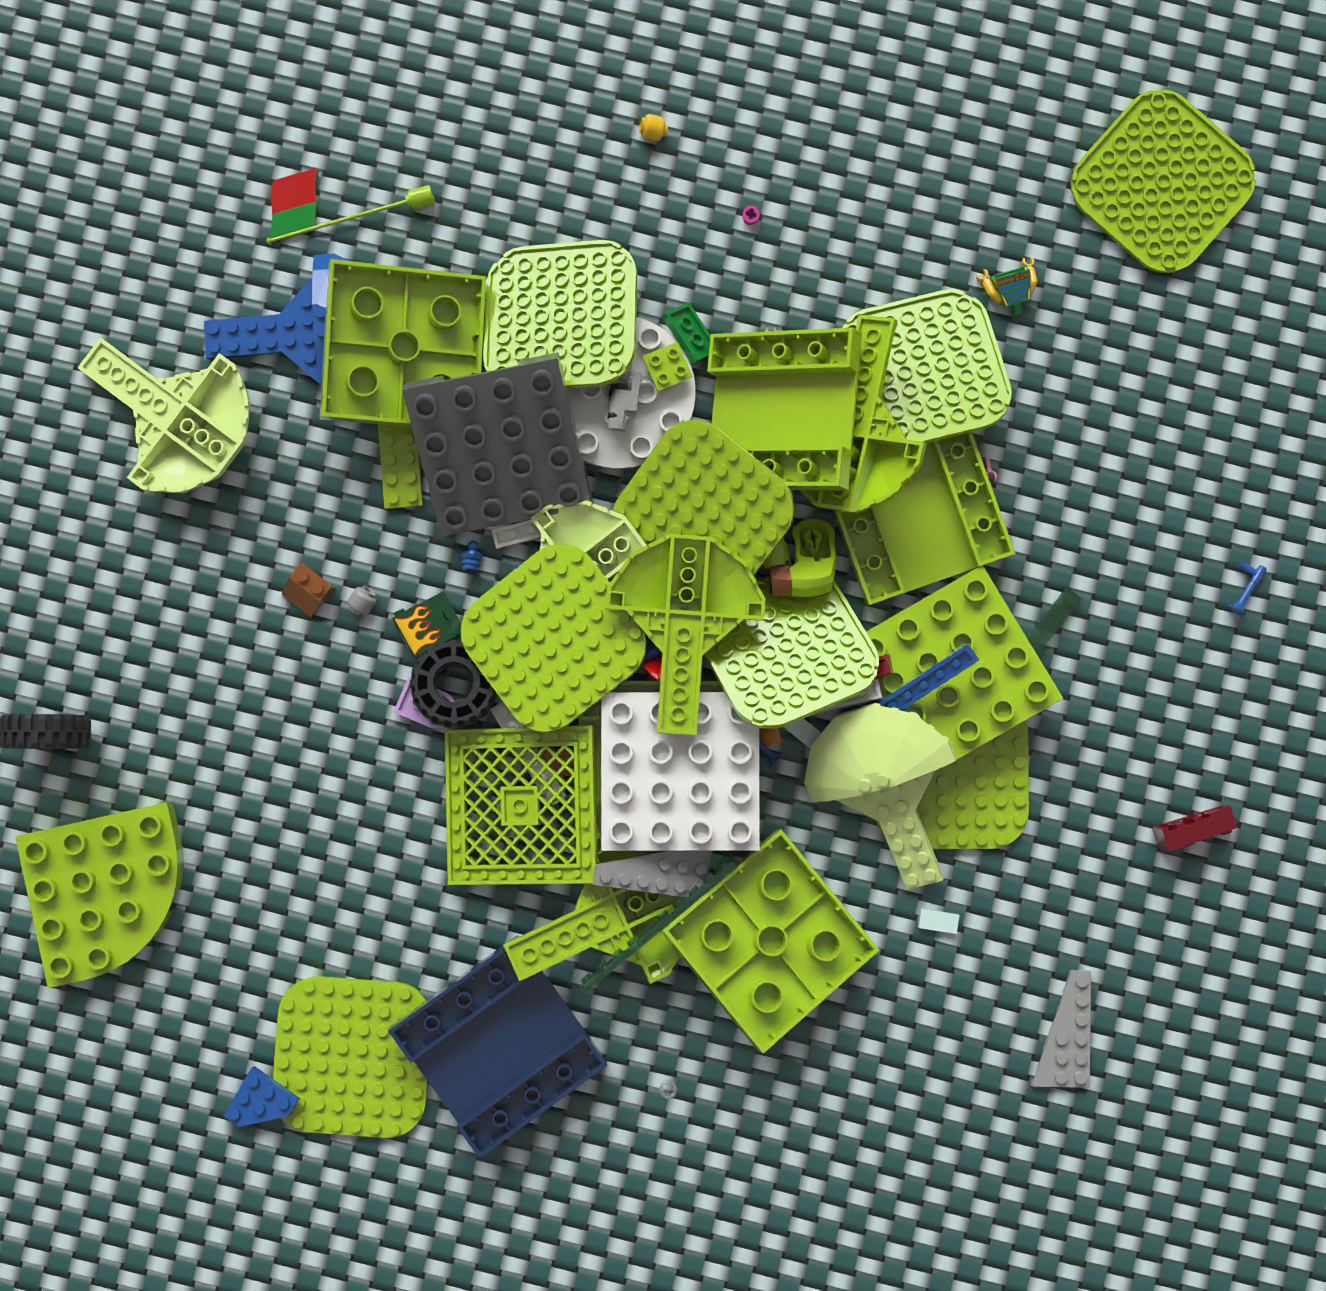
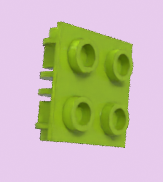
[642,342,693,392]

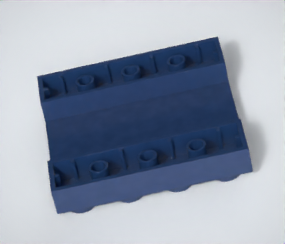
[388,936,607,1159]

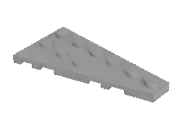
[592,850,712,899]

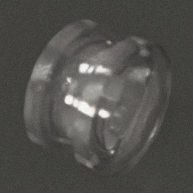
[660,1079,677,1099]

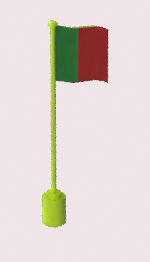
[267,168,435,245]

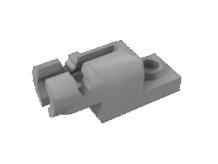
[607,372,642,432]

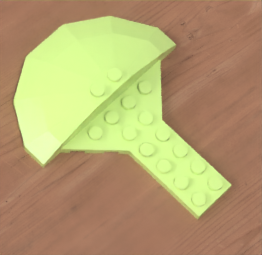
[78,337,251,493]
[531,501,647,582]
[804,703,957,890]

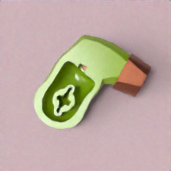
[769,519,837,598]

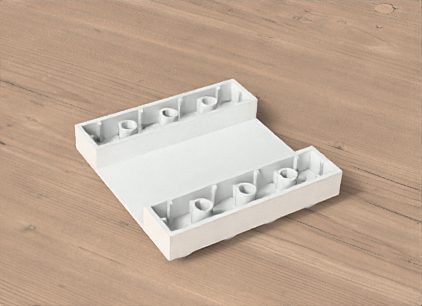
[601,692,760,851]

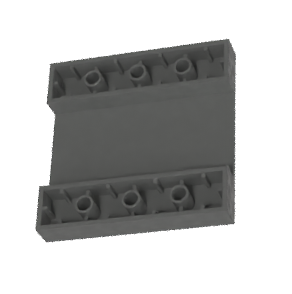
[402,352,593,537]

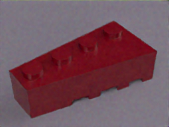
[1152,804,1237,852]

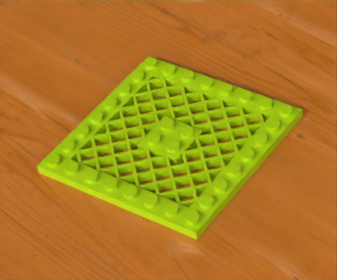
[445,725,597,885]

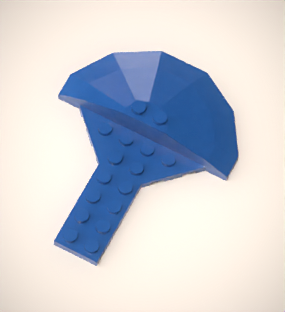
[204,253,349,391]

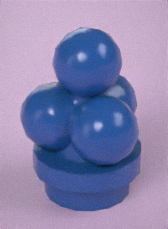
[461,540,483,572]

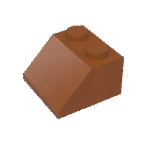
[281,563,335,618]

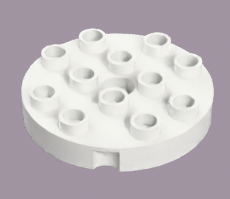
[567,317,695,471]

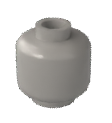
[348,586,377,615]

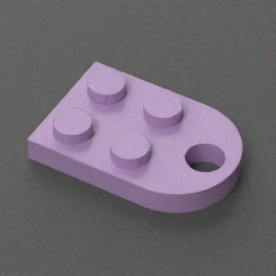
[394,677,455,728]

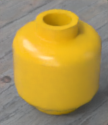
[639,114,668,142]

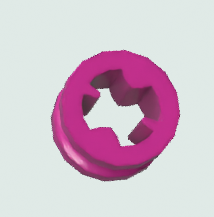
[742,206,760,225]

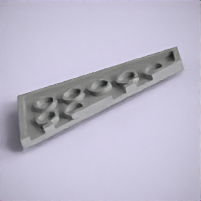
[1030,970,1091,1088]

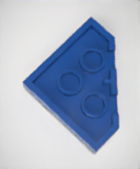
[224,1066,301,1127]

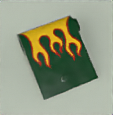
[392,591,462,659]

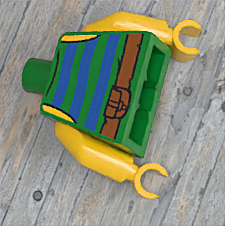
[976,257,1038,315]

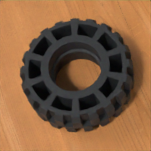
[410,640,497,729]
[0,714,91,749]

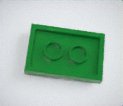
[661,303,711,365]

